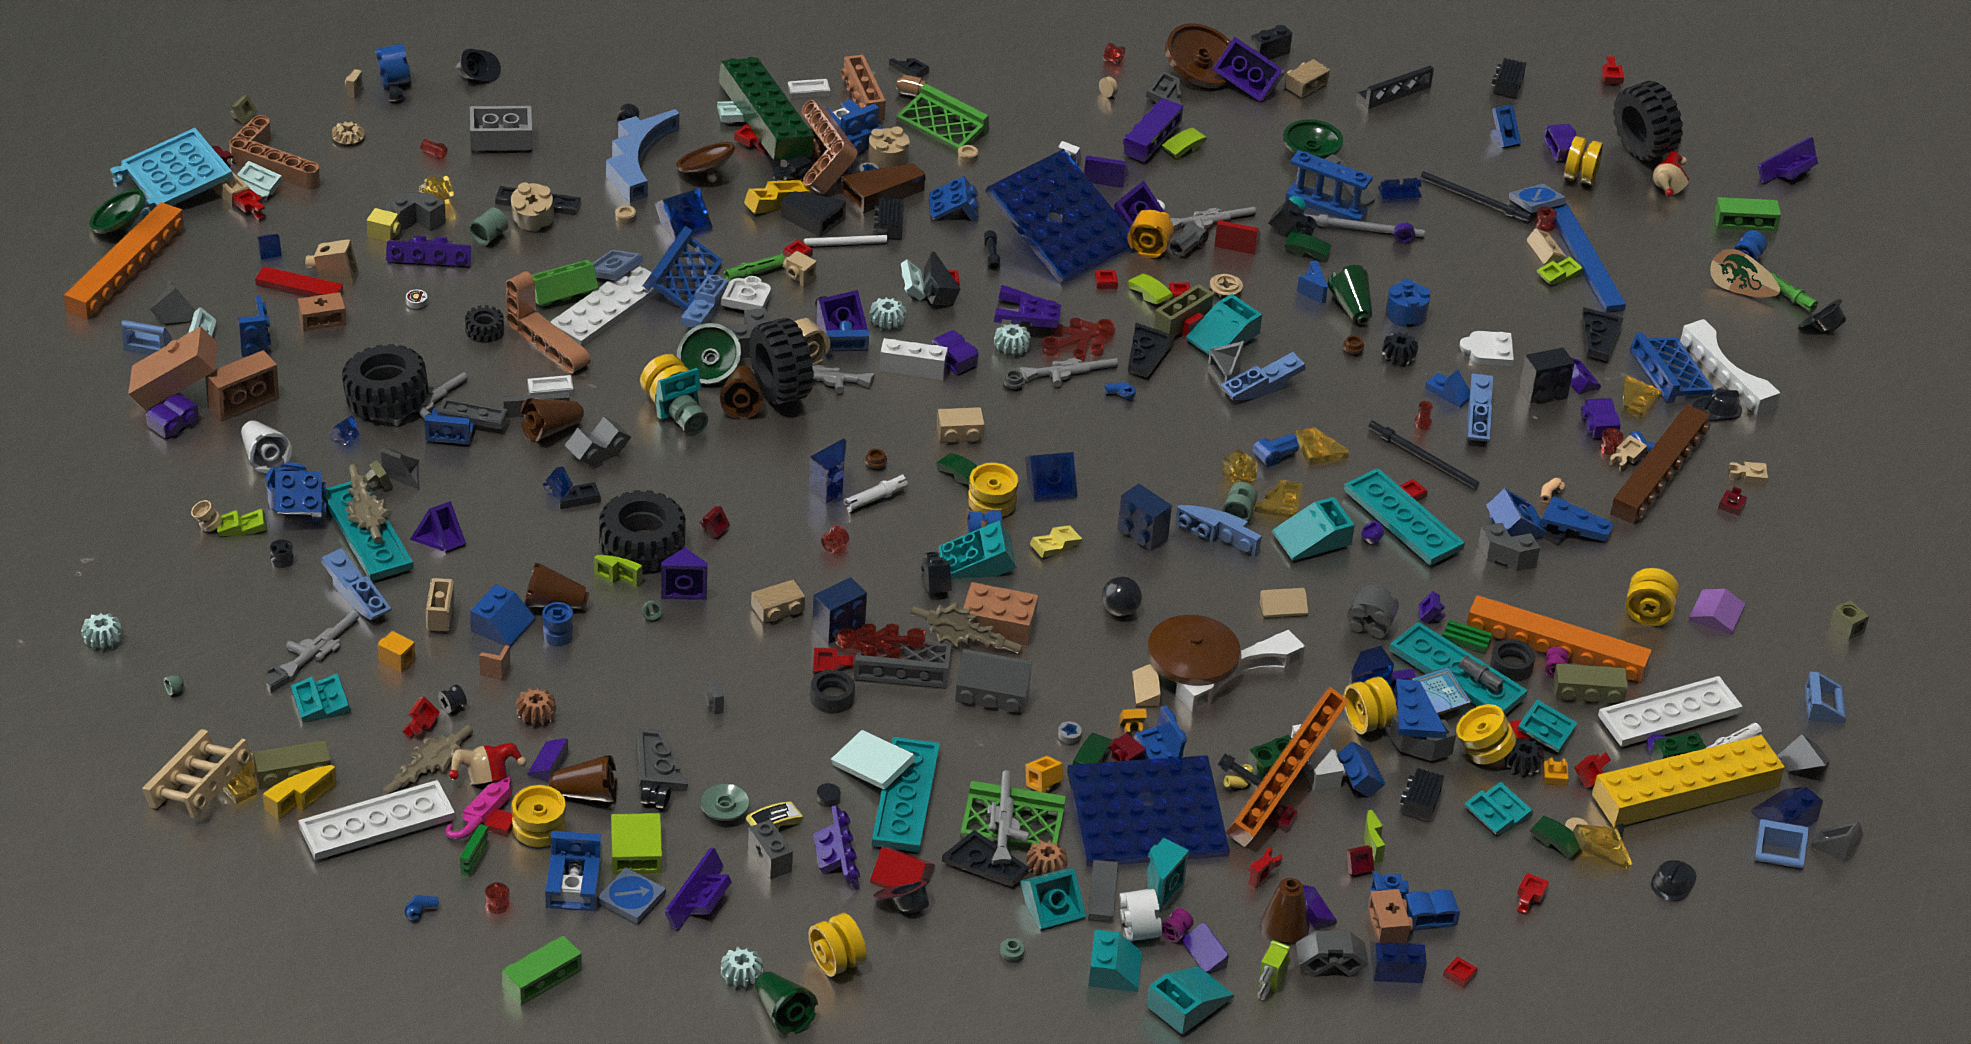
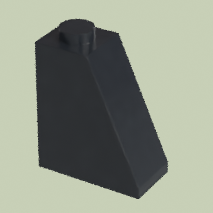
[781,191,846,237]

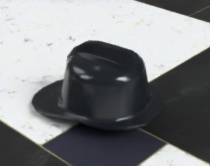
[455,49,501,82]
[1798,299,1846,333]
[1692,388,1742,420]
[1651,860,1697,901]
[873,879,930,914]

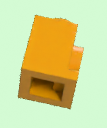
[1025,756,1063,793]

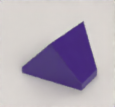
[410,501,466,551]

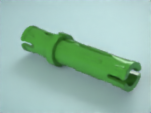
[724,254,785,283]
[1769,271,1818,312]

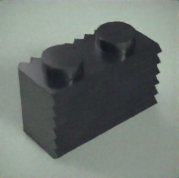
[1250,25,1293,60]
[1491,58,1526,98]
[873,197,904,239]
[1400,768,1445,821]

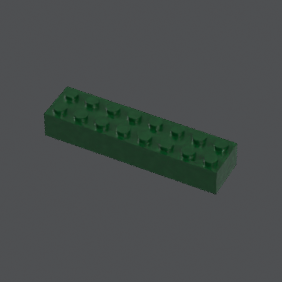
[719,57,814,160]

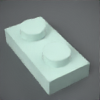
[901,259,926,301]
[189,307,216,337]

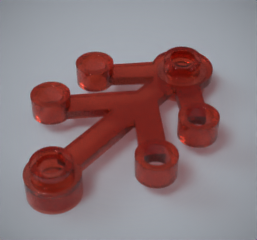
[1042,318,1116,361]
[835,623,926,659]

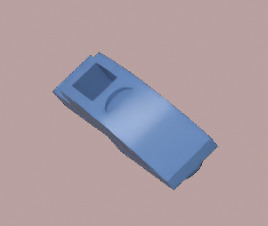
[680,275,728,328]
[1221,352,1306,400]
[1467,373,1493,442]
[1175,505,1262,557]
[321,548,392,620]

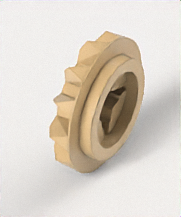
[332,121,365,144]
[1209,274,1243,298]

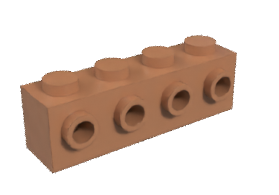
[841,54,886,121]

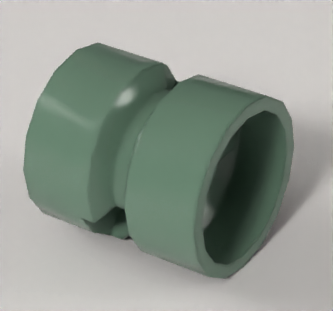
[469,208,508,245]
[669,395,708,435]
[1223,482,1258,521]

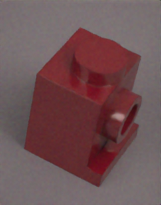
[1109,733,1146,776]

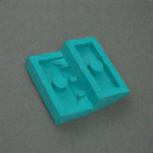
[656,368,701,419]
[291,673,351,721]
[1517,700,1577,752]
[1464,781,1533,835]

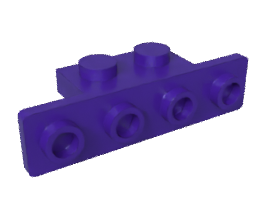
[1758,137,1818,183]
[386,236,471,266]
[813,805,860,889]
[665,848,732,930]

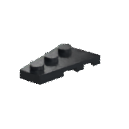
[1582,307,1624,361]
[1128,323,1174,378]
[942,830,1029,887]

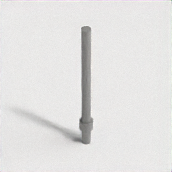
[1304,214,1425,238]

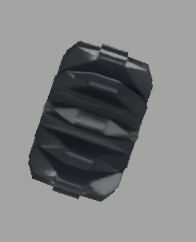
[1382,331,1418,366]
[1504,738,1545,777]

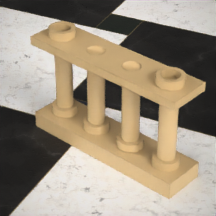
[142,729,252,818]

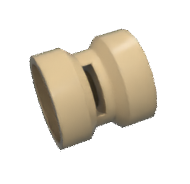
[191,500,222,532]

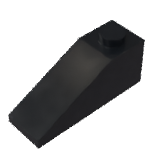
[923,252,961,306]

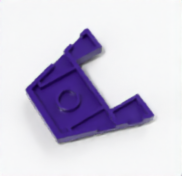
[994,285,1061,328]

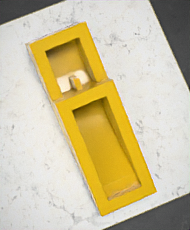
[744,180,811,214]
[263,765,336,820]

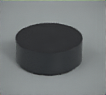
[816,783,841,806]

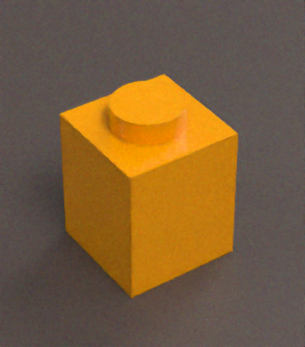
[377,631,416,672]

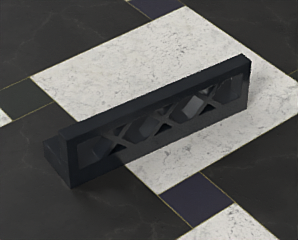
[1357,65,1434,109]

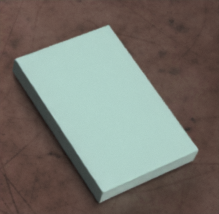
[831,730,916,790]

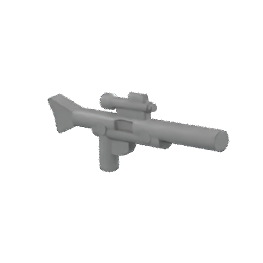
[1170,207,1256,230]
[1019,358,1118,387]
[812,365,874,393]
[384,372,468,426]
[280,611,359,681]
[987,770,1029,865]

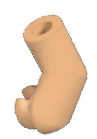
[1540,478,1565,504]

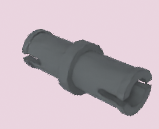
[1458,655,1505,693]

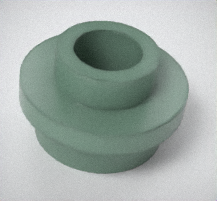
[1000,938,1025,962]

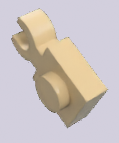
[1610,435,1647,471]
[1728,462,1768,484]

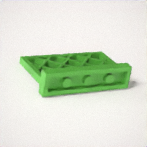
[896,83,989,151]
[960,781,1066,848]

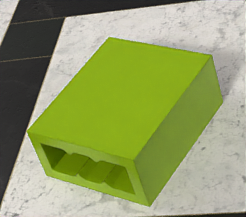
[611,813,662,874]

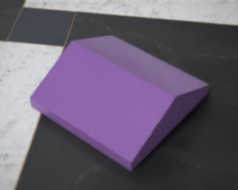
[1689,589,1745,635]

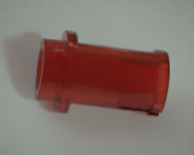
[420,139,448,159]
[1414,401,1433,429]

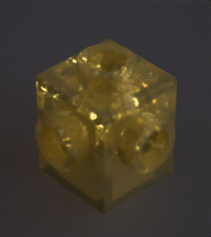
[419,175,454,202]
[1221,449,1258,484]

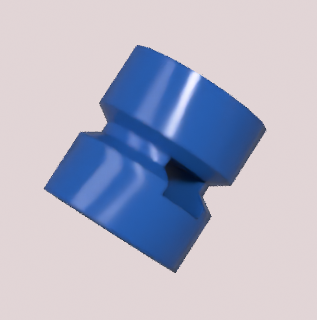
[1733,230,1768,261]
[967,510,1003,533]
[542,602,573,646]

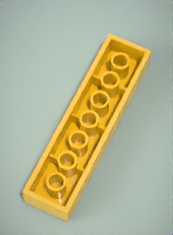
[1592,735,1785,828]

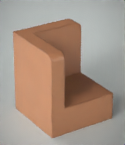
[479,645,510,681]

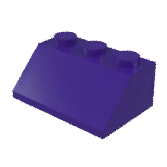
[1212,37,1285,102]

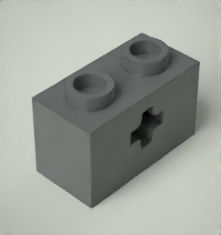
[748,819,793,880]

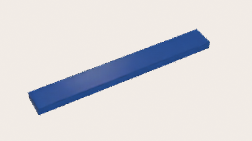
[1547,203,1626,312]

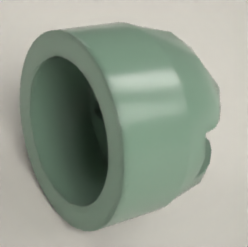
[642,600,662,620]
[164,675,184,695]

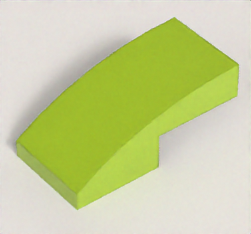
[1162,128,1207,160]
[1537,256,1583,284]
[1128,273,1173,304]
[217,509,267,536]
[594,555,642,587]
[1364,810,1385,864]

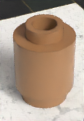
[896,74,927,97]

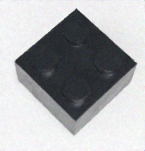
[1519,347,1575,403]

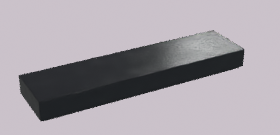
[495,186,581,216]

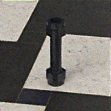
[984,230,1001,271]
[1218,753,1265,787]

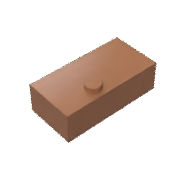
[128,326,218,410]

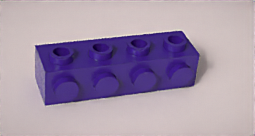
[1123,98,1184,162]

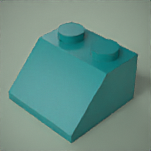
[1146,838,1189,913]
[1020,869,1086,929]
[1088,929,1142,992]

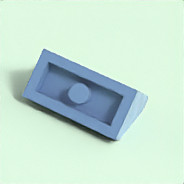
[121,320,172,355]
[1805,671,1846,723]
[1755,819,1808,869]

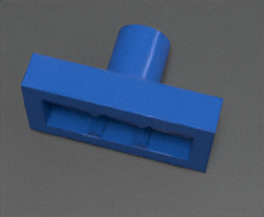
[826,321,869,351]

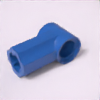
[1253,434,1299,467]

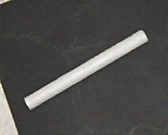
[804,235,887,247]

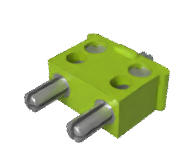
[1257,940,1290,999]

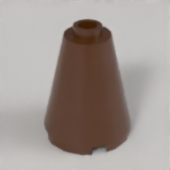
[720,366,763,419]
[520,398,584,442]
[524,562,589,609]
[549,755,618,803]
[1261,878,1310,945]

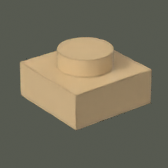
[345,69,363,98]

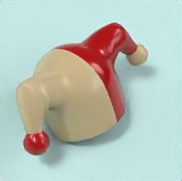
[1653,151,1689,197]
[449,743,527,784]

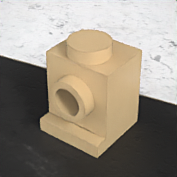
[783,251,817,287]

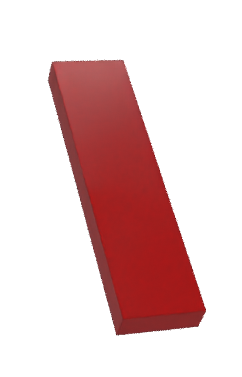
[255,266,343,297]

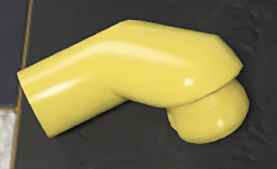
[1224,764,1254,788]

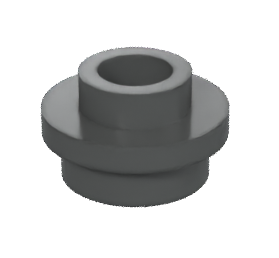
[1003,370,1025,389]

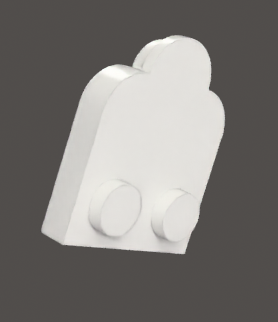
[721,276,771,310]
[1459,331,1514,366]

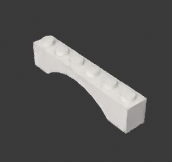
[1680,319,1780,416]
[1175,630,1305,712]

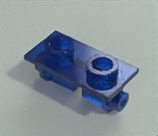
[1378,178,1422,200]

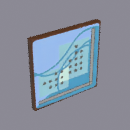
[1410,666,1472,715]

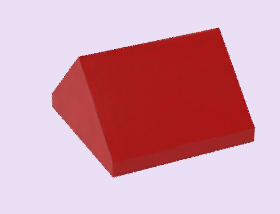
[1214,220,1261,255]
[870,847,935,888]

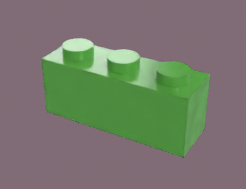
[1714,197,1781,231]
[532,260,598,306]
[502,935,582,1005]

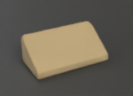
[212,172,250,206]
[1527,229,1567,264]
[1259,588,1308,618]
[1132,664,1161,706]

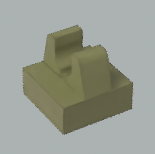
[229,95,258,124]
[364,460,393,491]

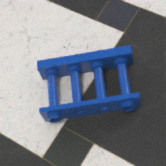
[1285,150,1373,222]

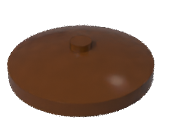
[1165,23,1231,88]
[1147,615,1241,686]

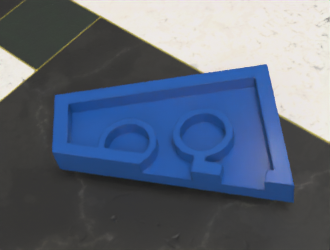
[1539,496,1614,542]
[1396,679,1446,739]

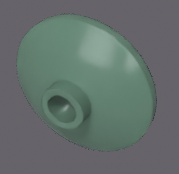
[701,784,749,821]

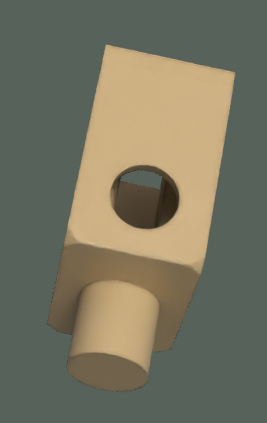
[305,240,359,285]

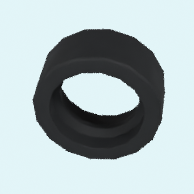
[1490,639,1535,682]
[810,670,855,713]

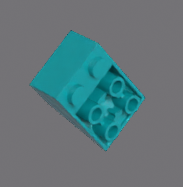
[1186,294,1262,355]
[1272,497,1355,561]
[939,520,1017,579]
[1146,966,1234,1035]

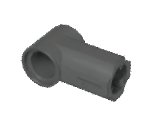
[1170,222,1209,258]

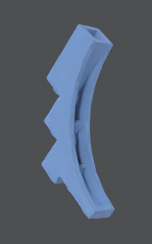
[606,109,680,203]

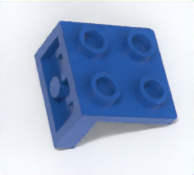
[424,408,474,444]

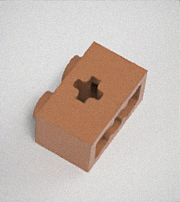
[298,292,346,331]
[1368,889,1413,944]

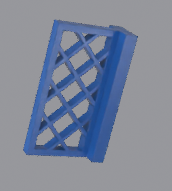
[642,226,723,311]
[1630,333,1715,402]

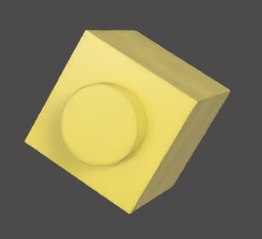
[367,208,401,241]

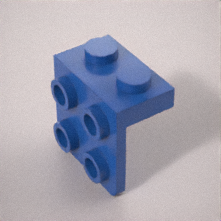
[929,176,980,221]
[238,295,271,357]
[275,471,326,524]
[1134,705,1187,775]

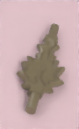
[345,464,392,544]
[910,602,1021,653]
[382,725,473,795]

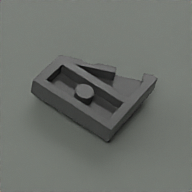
[1145,70,1182,105]

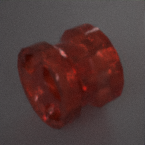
[1103,42,1126,66]
[1534,206,1557,232]
[1600,428,1624,455]
[821,525,849,554]
[485,882,510,914]

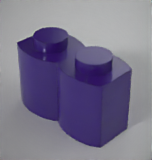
[1544,124,1577,161]
[931,330,979,374]
[146,393,199,438]
[1581,398,1621,438]

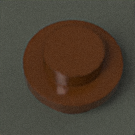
[1343,335,1364,354]
[865,449,887,469]

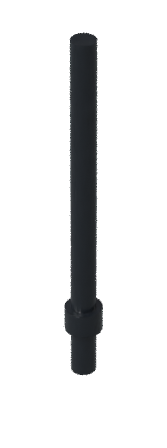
[1420,171,1532,222]
[1368,420,1480,489]

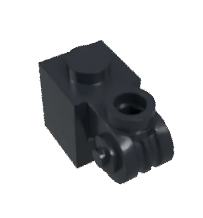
[772,156,812,181]
[1268,199,1316,236]
[921,552,952,593]

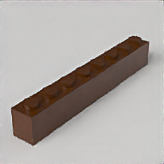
[1610,404,1711,524]

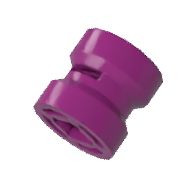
[1545,647,1569,678]
[1161,908,1194,942]

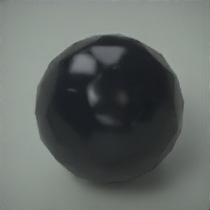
[1101,576,1142,617]

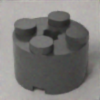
[1347,584,1399,638]

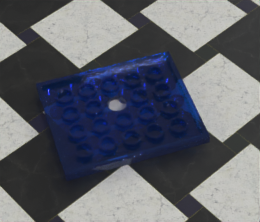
[985,149,1130,284]
[1067,755,1230,867]

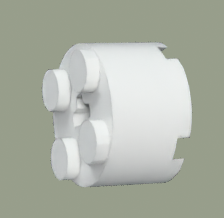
[1119,889,1162,942]

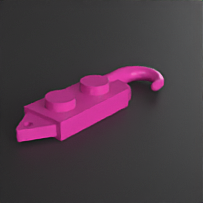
[445,777,512,840]

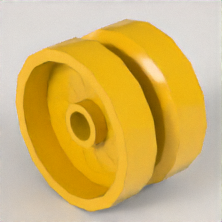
[1564,136,1603,185]
[640,354,689,404]
[968,463,1018,517]
[1625,568,1680,626]
[1344,677,1397,734]
[1456,704,1517,764]
[512,785,566,847]
[808,913,867,977]

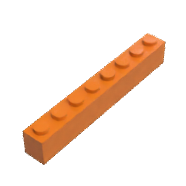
[64,202,184,320]
[1466,595,1652,683]
[1226,687,1349,847]

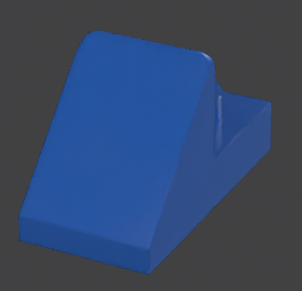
[1490,104,1521,147]
[1297,261,1328,303]
[1425,370,1470,408]

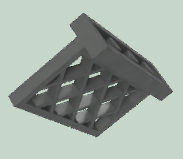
[854,636,951,688]

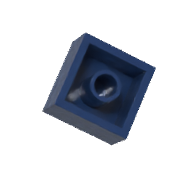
[1117,483,1172,551]
[812,577,867,644]

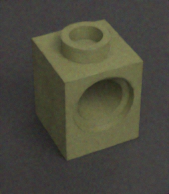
[1830,600,1869,640]

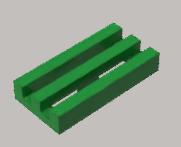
[1442,620,1492,653]
[460,824,489,877]

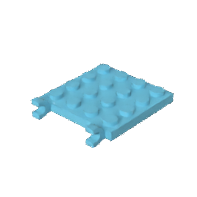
[110,128,233,218]

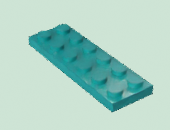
[1344,468,1465,566]
[322,481,414,581]
[1389,621,1528,714]
[871,737,940,852]

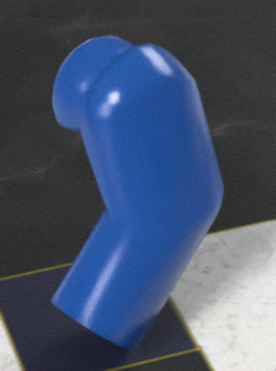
[1105,382,1136,399]

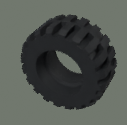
[1613,81,1683,161]
[749,318,814,405]
[342,344,429,420]
[599,490,686,573]

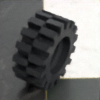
[465,305,504,343]

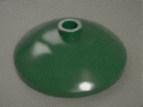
[1283,119,1343,159]
[89,189,146,234]
[677,323,741,385]

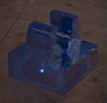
[257,234,282,260]
[328,415,359,446]
[542,466,573,498]

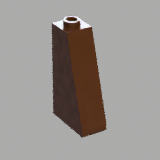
[841,163,926,213]

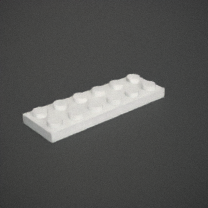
[551,265,666,347]
[1598,676,1743,747]
[298,780,455,860]

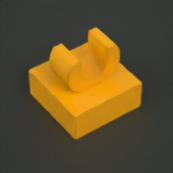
[1119,709,1147,734]
[1542,758,1569,786]

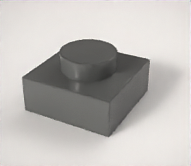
[705,680,724,714]

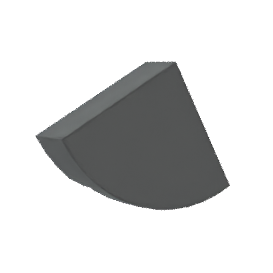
[265,664,289,692]

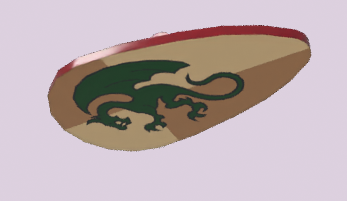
[1710,249,1780,298]

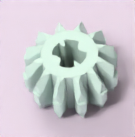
[869,297,906,331]
[994,322,1030,357]
[81,612,123,650]
[721,947,763,989]

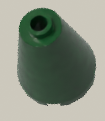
[1327,265,1372,324]
[755,971,818,1035]

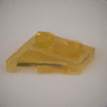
[1623,375,1662,420]
[1294,427,1349,465]
[1254,480,1303,518]
[222,751,257,804]
[1573,824,1632,869]

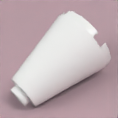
[241,421,292,473]

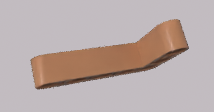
[802,100,857,195]
[229,115,320,189]
[506,271,591,373]

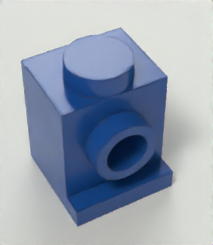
[1370,871,1409,899]

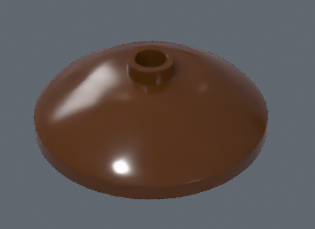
[676,142,735,176]

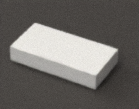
[788,79,830,99]
[527,375,574,395]

